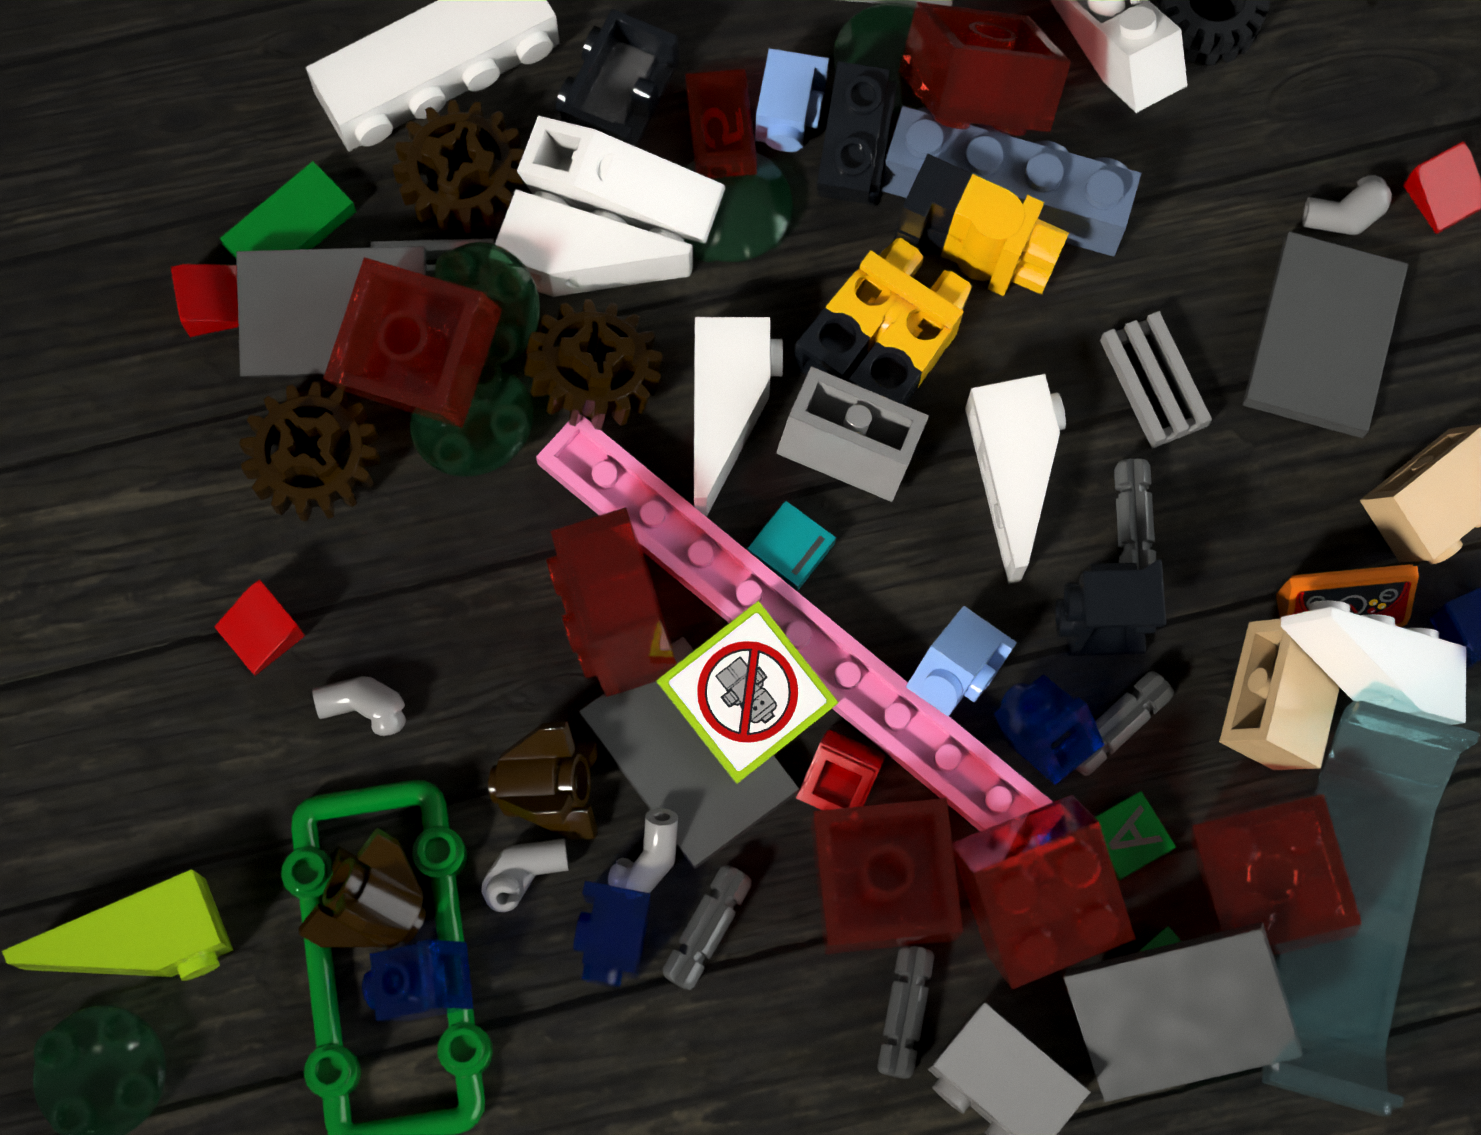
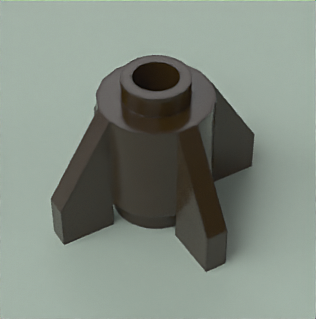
[488,722,601,839]
[298,828,426,949]

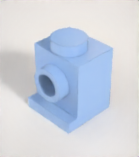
[755,48,829,152]
[906,606,1017,717]

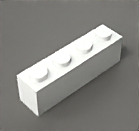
[306,0,560,152]

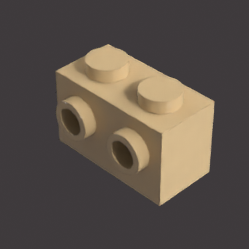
[1360,424,1481,564]
[1219,619,1340,770]

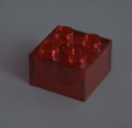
[899,2,1071,136]
[323,257,502,428]
[546,507,678,697]
[1191,794,1362,955]
[951,795,1135,989]
[811,798,963,954]

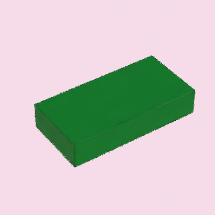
[220,161,356,261]

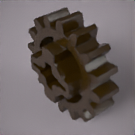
[393,100,526,234]
[524,299,663,430]
[239,382,381,521]

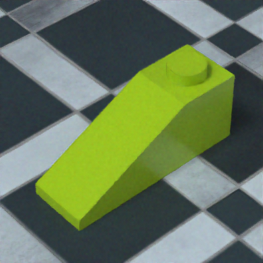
[2,869,233,981]

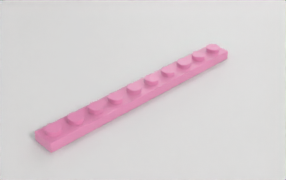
[536,416,1070,870]

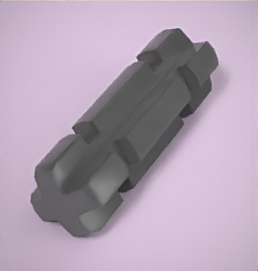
[1114,458,1156,570]
[1064,671,1174,776]
[663,865,751,990]
[877,945,934,1079]

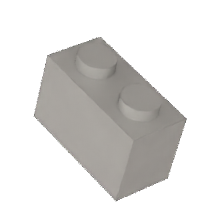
[776,366,929,502]
[928,1003,1090,1135]

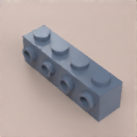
[881,106,1141,257]

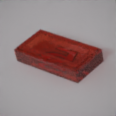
[685,69,757,178]

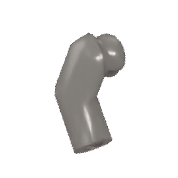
[312,676,406,736]
[608,808,678,900]
[482,838,569,912]

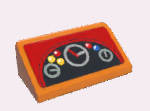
[1276,564,1419,627]

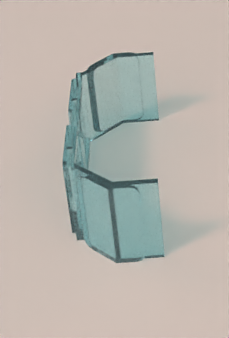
[1263,700,1479,1117]

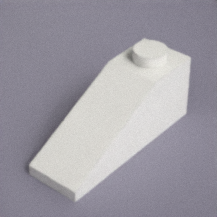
[694,317,783,516]
[965,374,1066,584]

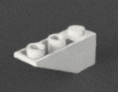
[1051,0,1187,113]
[517,116,725,244]
[490,190,693,297]
[1281,601,1466,730]

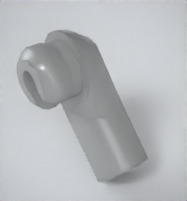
[1302,175,1392,235]

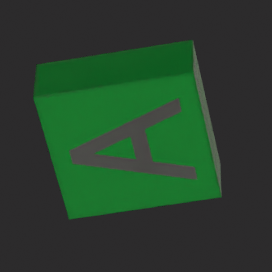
[1083,791,1176,882]

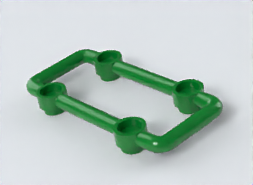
[281,780,493,1135]

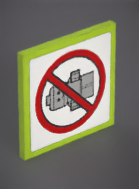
[656,601,839,784]

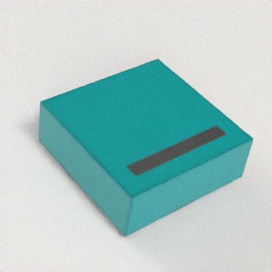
[747,501,836,591]

